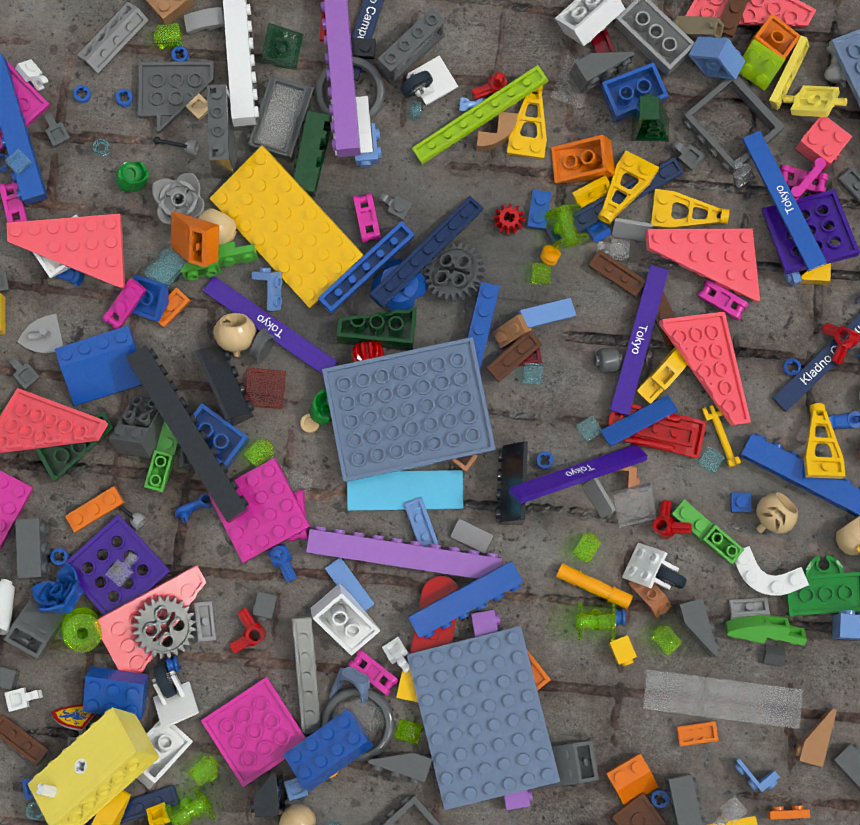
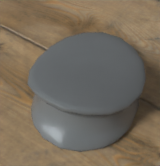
[247,328,275,364]

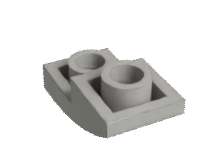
[184,7,225,34]

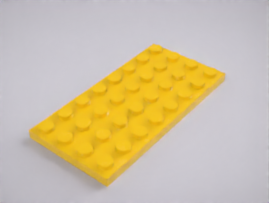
[209,146,364,308]

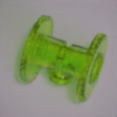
[545,203,589,249]
[576,602,616,641]
[62,607,102,652]
[165,786,217,825]

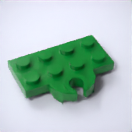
[786,555,860,616]

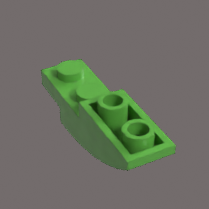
[181,241,258,280]
[144,421,179,492]
[671,499,744,564]
[725,615,807,646]

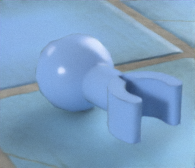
[459,98,485,111]

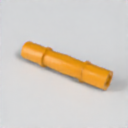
[556,563,633,610]

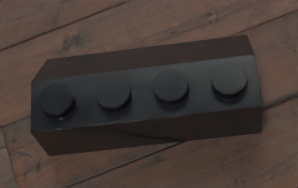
[195,345,255,426]
[250,770,286,817]

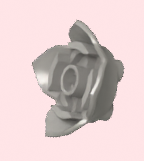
[152,173,204,224]

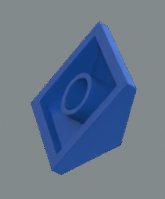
[132,274,169,321]

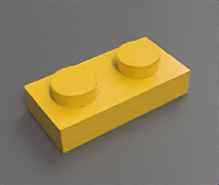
[572,176,610,209]

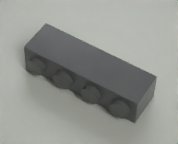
[830,743,860,791]

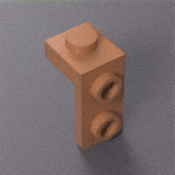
[615,466,640,493]
[629,581,672,618]

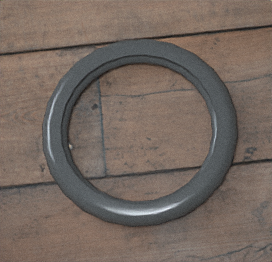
[315,56,385,122]
[321,687,394,762]

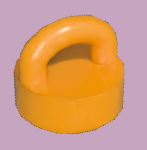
[540,245,561,266]

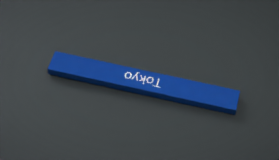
[742,131,827,272]

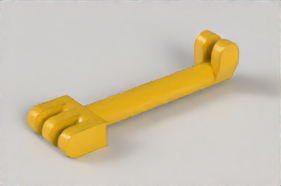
[702,405,741,468]

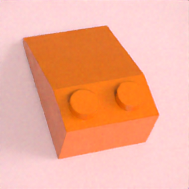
[551,135,615,184]

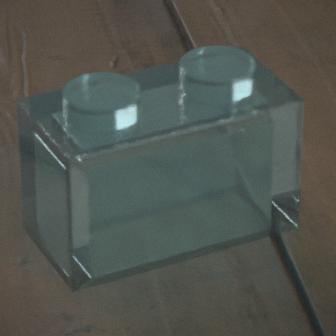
[144,247,187,288]

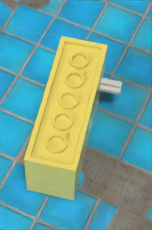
[28,707,160,825]

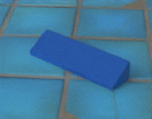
[600,395,678,448]

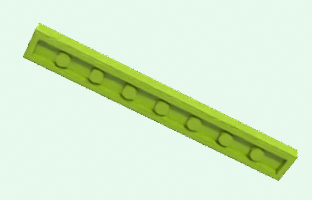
[412,65,549,165]

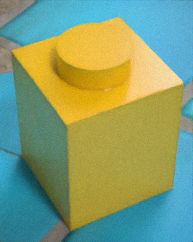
[608,635,637,667]

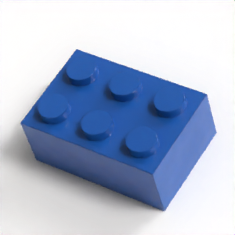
[600,62,669,123]
[194,403,250,469]
[83,666,149,720]

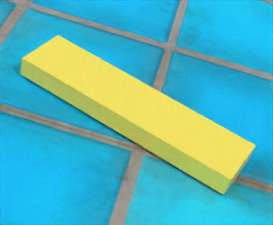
[769,36,810,110]

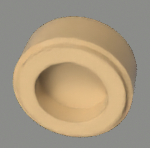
[300,414,320,433]

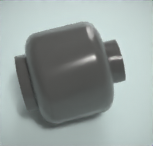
[593,348,623,373]

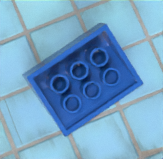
[55,326,142,406]

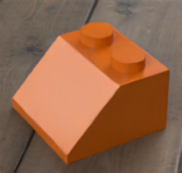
[745,13,801,59]
[605,753,659,806]

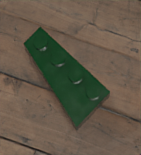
[632,94,669,142]
[292,110,331,197]
[337,307,417,350]
[35,411,115,482]

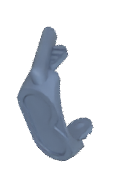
[329,667,370,704]

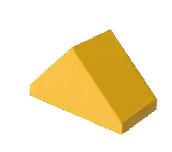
[800,263,831,285]

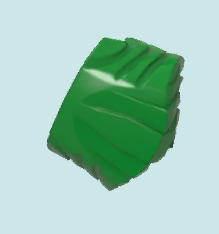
[115,161,149,193]
[309,389,332,425]

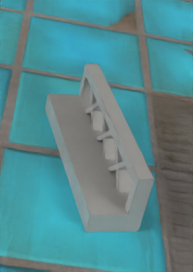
[77,2,148,73]

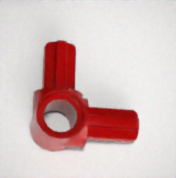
[472,72,507,100]
[822,323,860,364]
[652,500,692,539]
[230,608,266,653]

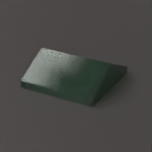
[261,23,304,70]

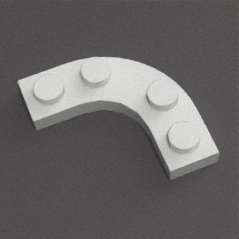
[735,546,809,596]

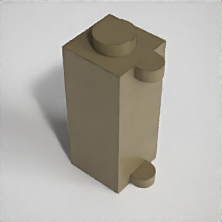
[673,16,724,41]

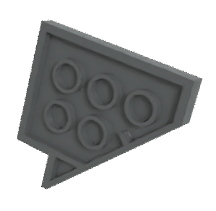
[138,61,214,133]

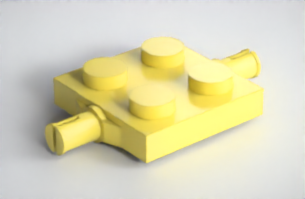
[783,85,847,117]

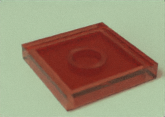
[245,367,287,409]

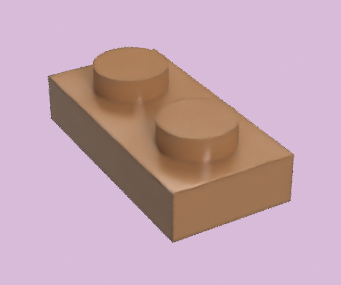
[492,314,530,349]

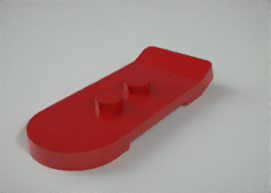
[608,404,706,458]
[408,576,459,664]

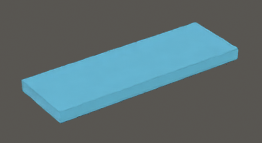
[347,470,463,511]

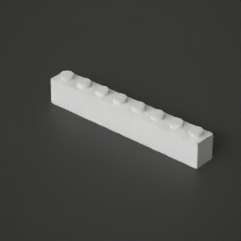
[223,0,259,127]

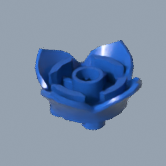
[371,259,428,312]
[32,563,84,614]

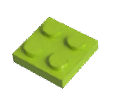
[739,39,785,90]

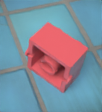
[795,117,853,172]

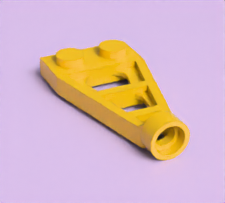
[507,86,547,160]
[598,150,659,224]
[651,189,729,229]
[804,403,846,479]

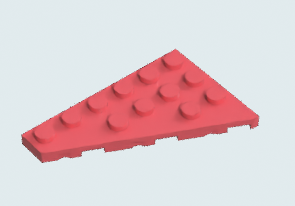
[685,0,816,28]
[7,214,125,289]
[645,229,760,302]
[659,312,751,426]
[0,388,108,453]
[92,565,206,673]

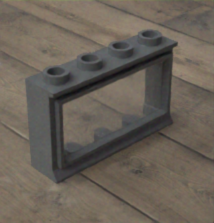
[378,8,445,86]
[247,74,315,162]

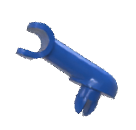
[55,268,84,286]
[828,411,860,430]
[175,494,212,523]

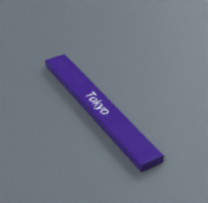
[610,265,669,416]
[203,276,338,375]
[509,445,648,504]

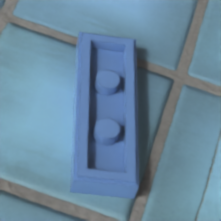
[518,298,577,328]
[404,497,439,547]
[325,558,375,611]

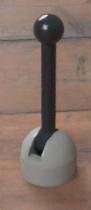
[153,137,199,155]
[119,505,147,530]

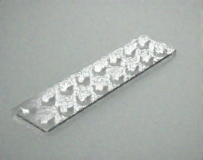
[642,670,803,729]

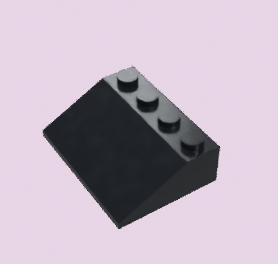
[496,441,528,525]

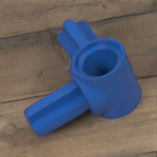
[267,543,297,582]

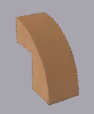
[476,112,518,151]

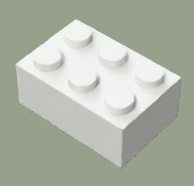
[555,0,625,46]

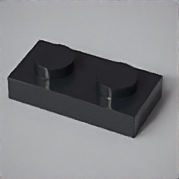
[351,38,376,59]

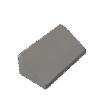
[612,218,653,242]
[583,478,616,518]
[450,519,493,554]
[728,598,770,620]
[189,601,216,643]

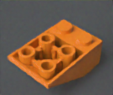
[171,211,219,267]

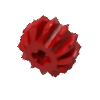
[493,203,525,236]
[352,341,384,362]

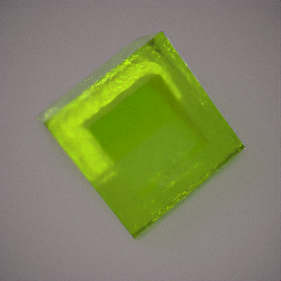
[531,262,551,285]
[395,719,423,744]

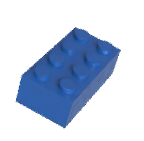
[283,709,374,791]

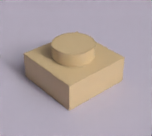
[186,94,208,121]

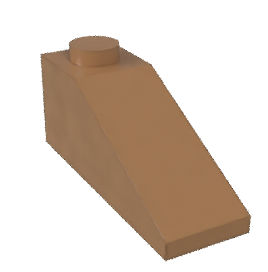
[795,708,837,767]

